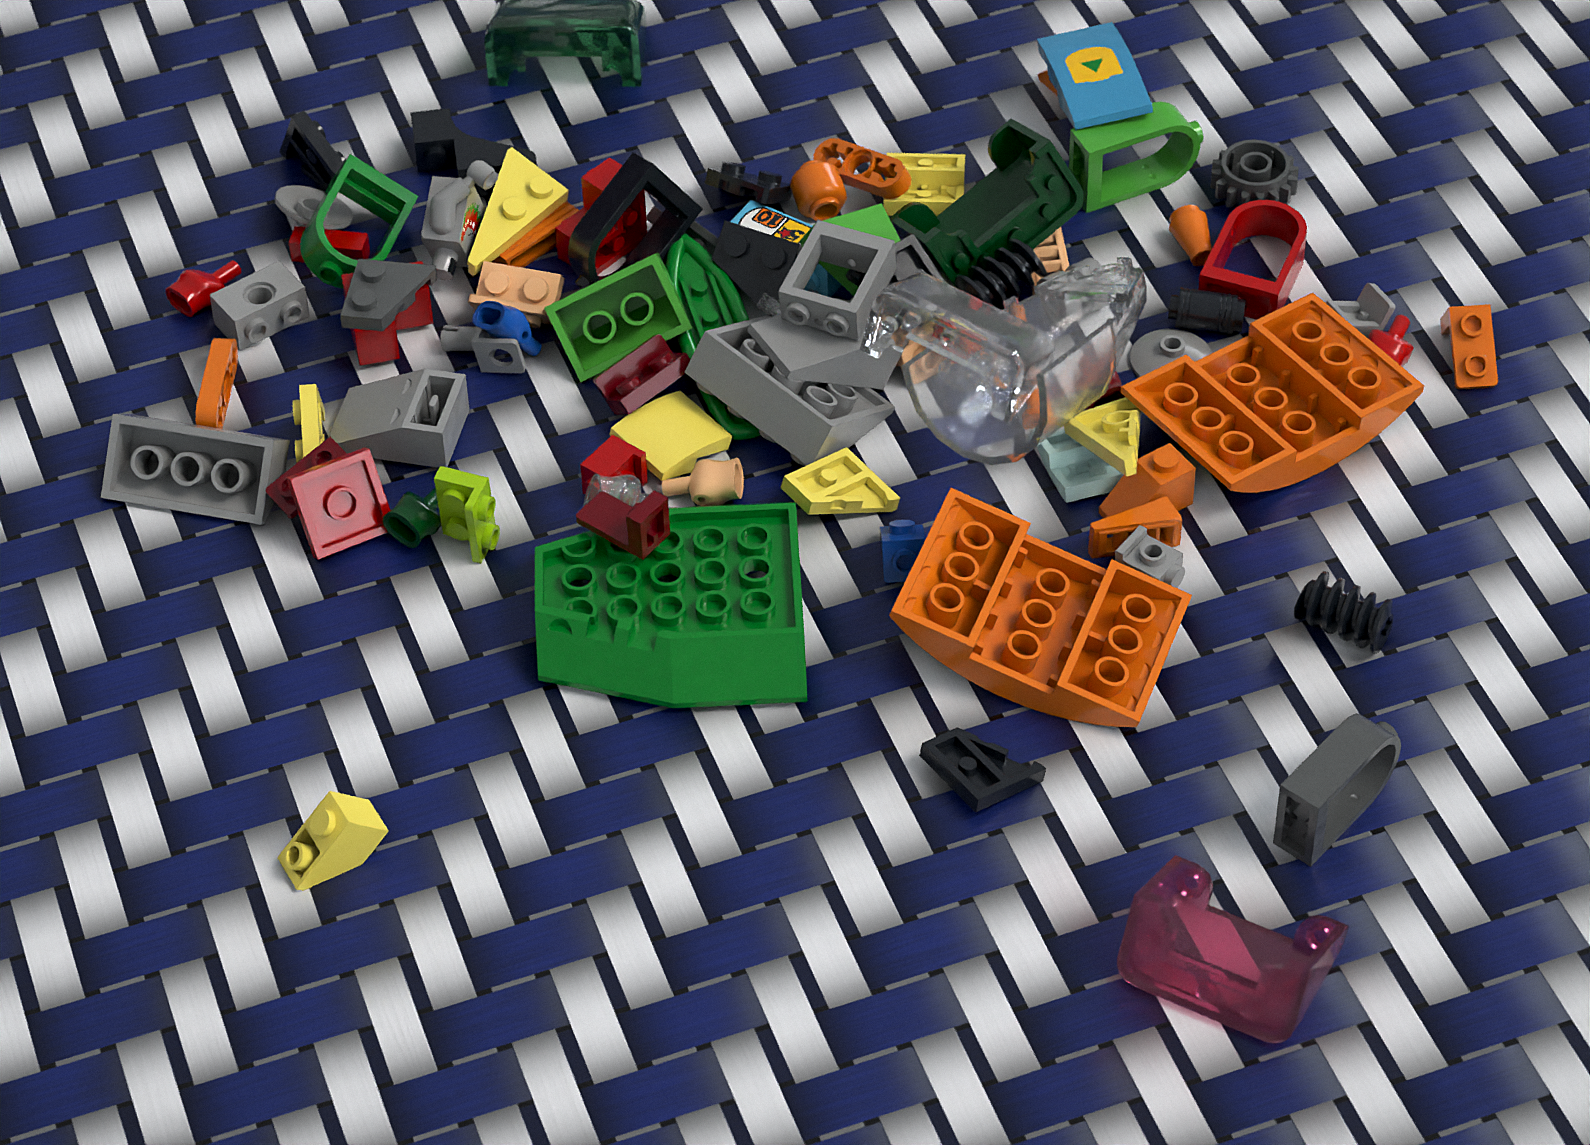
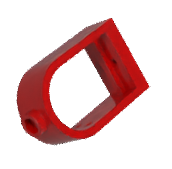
[1198,200,1307,320]

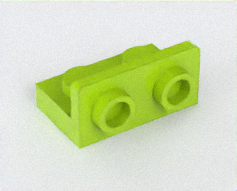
[434,466,500,563]

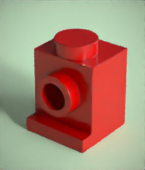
[580,435,648,500]

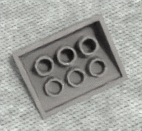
[684,314,895,466]

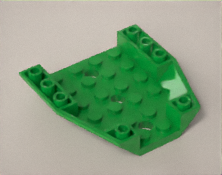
[535,502,807,708]

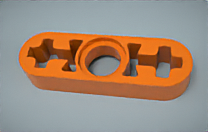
[813,138,912,199]
[195,338,238,429]

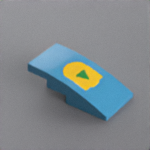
[1037,22,1153,130]

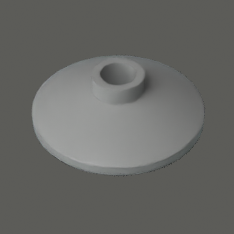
[275,185,353,230]
[1130,329,1212,378]

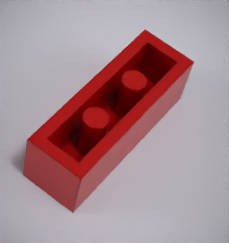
[289,226,370,263]

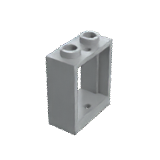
[778,220,897,340]

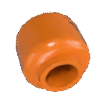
[790,160,847,221]

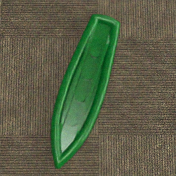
[665,233,761,440]

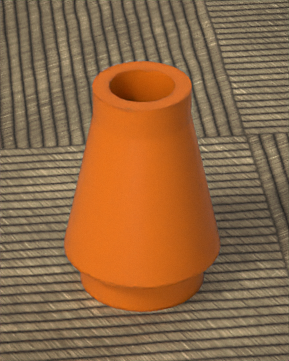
[1169,205,1212,266]

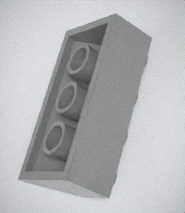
[101,414,290,525]

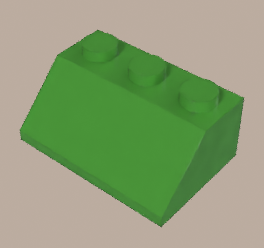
[544,253,692,382]

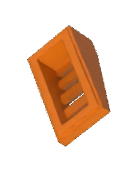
[1088,496,1182,559]

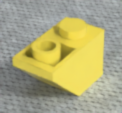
[277,791,389,891]

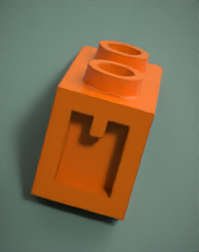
[1440,304,1498,389]

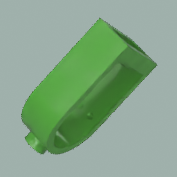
[1069,102,1204,214]

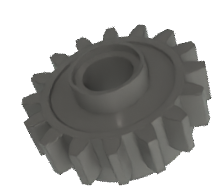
[1210,140,1299,208]

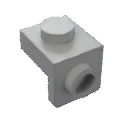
[1326,283,1395,338]

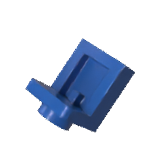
[880,520,926,583]

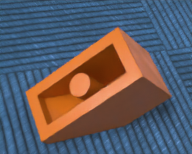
[1099,443,1196,518]

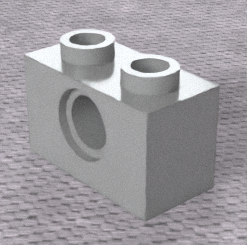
[210,260,310,351]

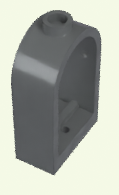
[1273,714,1401,867]

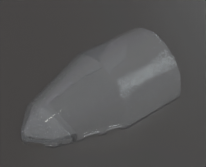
[901,257,1147,465]

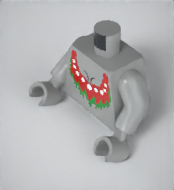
[421,160,499,280]

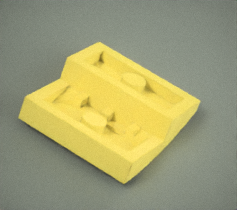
[884,153,965,217]
[609,390,732,481]

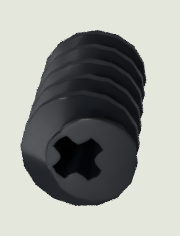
[954,238,1048,322]
[1294,571,1393,654]

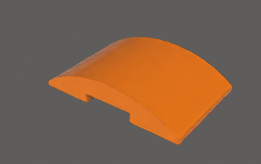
[1121,292,1424,493]
[889,488,1192,727]

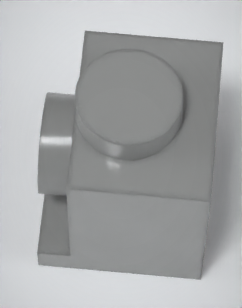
[1115,525,1185,588]

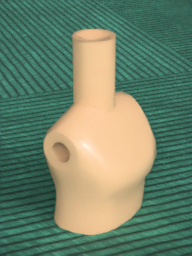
[662,458,744,506]

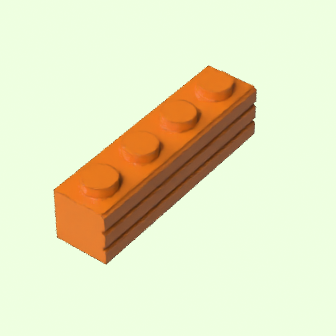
[492,201,579,268]

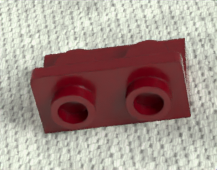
[593,334,691,414]

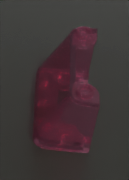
[1117,855,1349,1044]

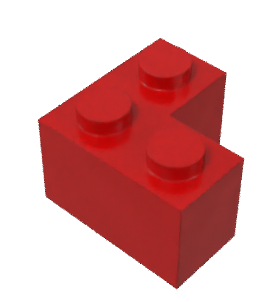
[555,157,647,274]
[341,261,434,366]

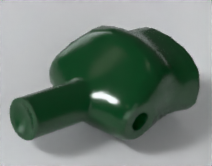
[383,488,442,548]

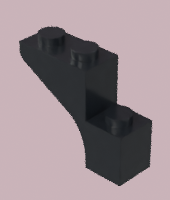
[411,108,537,197]

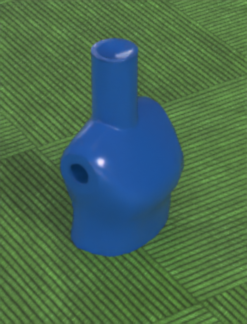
[472,301,542,356]

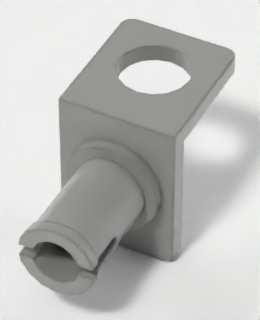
[440,325,526,373]

